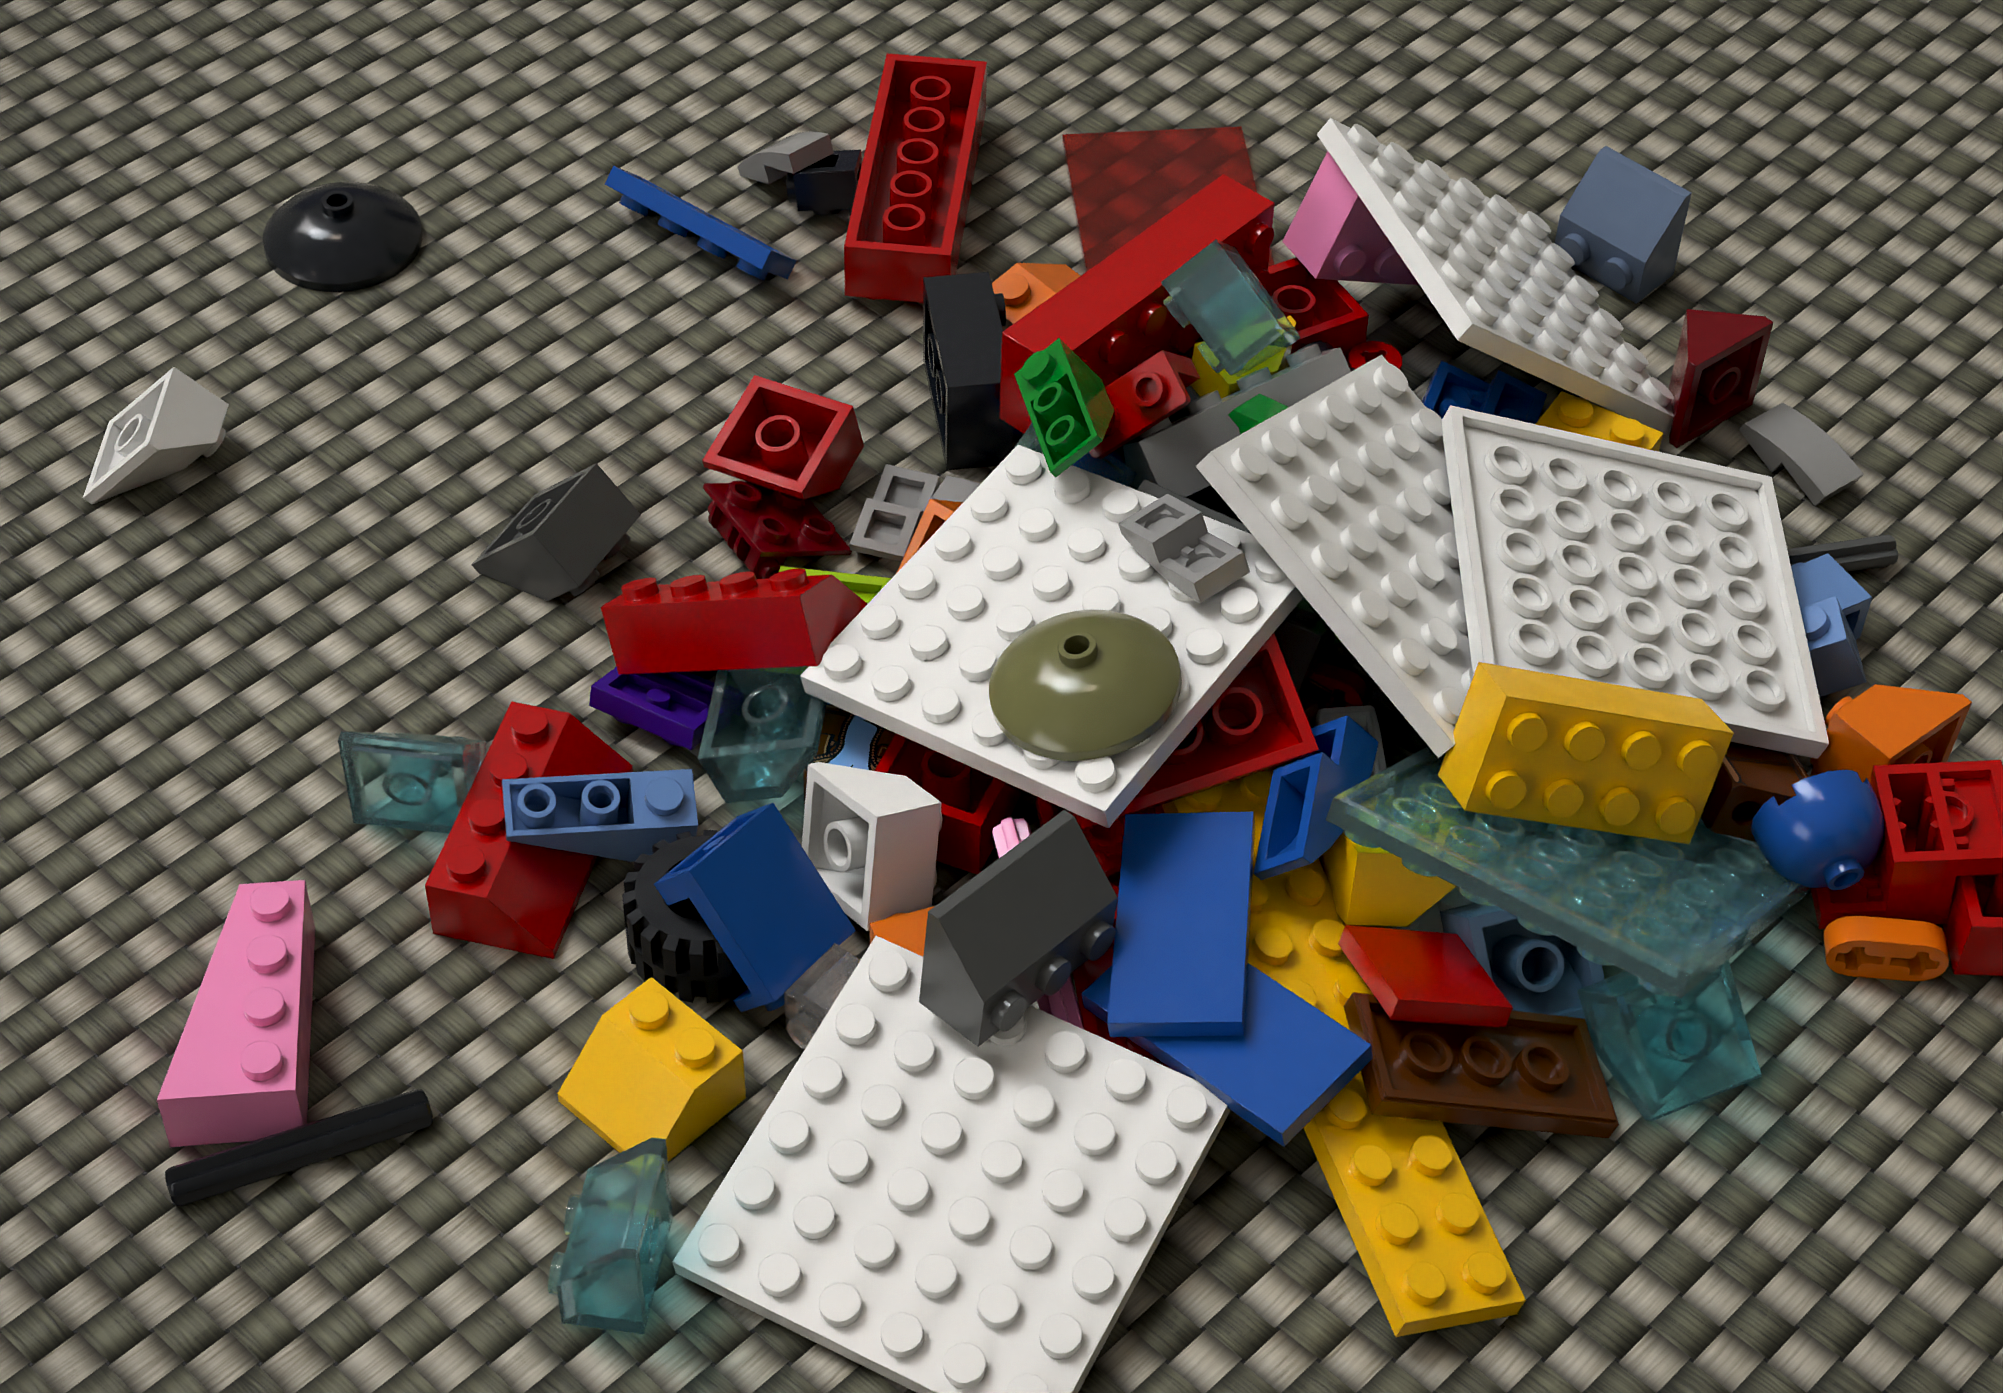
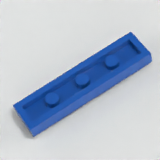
[605,166,797,280]

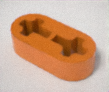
[1824,916,1949,982]

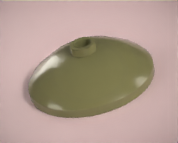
[989,610,1182,761]

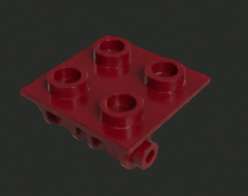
[703,481,852,579]

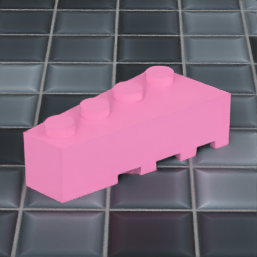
[1282,151,1419,285]
[157,880,315,1147]

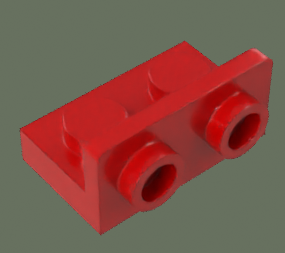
[1089,350,1200,459]

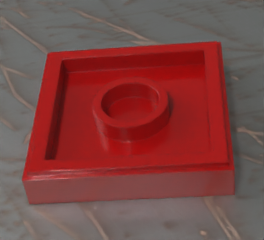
[1338,925,1513,1027]

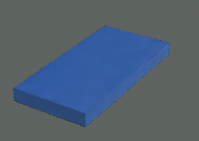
[1107,811,1255,1037]
[1081,963,1373,1147]

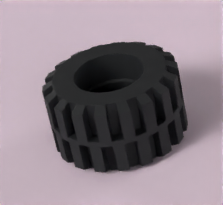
[622,830,747,1003]

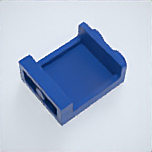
[654,803,856,1012]

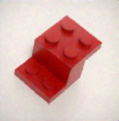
[1811,760,2003,929]

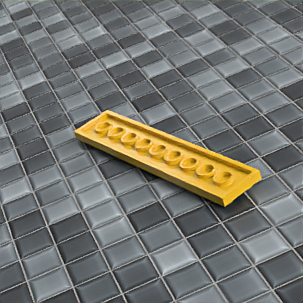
[1161,767,1526,1337]

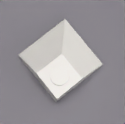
[83,367,229,504]

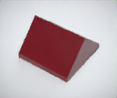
[1669,309,1773,448]

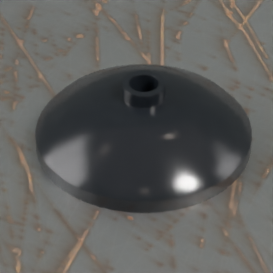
[263,182,422,292]

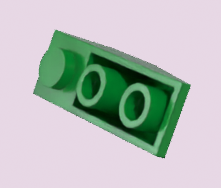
[1014,338,1114,478]

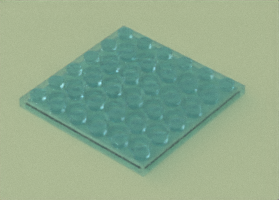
[1326,746,1809,999]

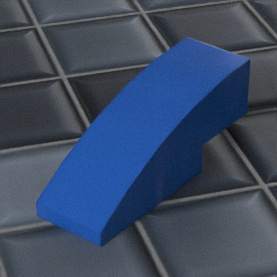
[1253,715,1379,881]

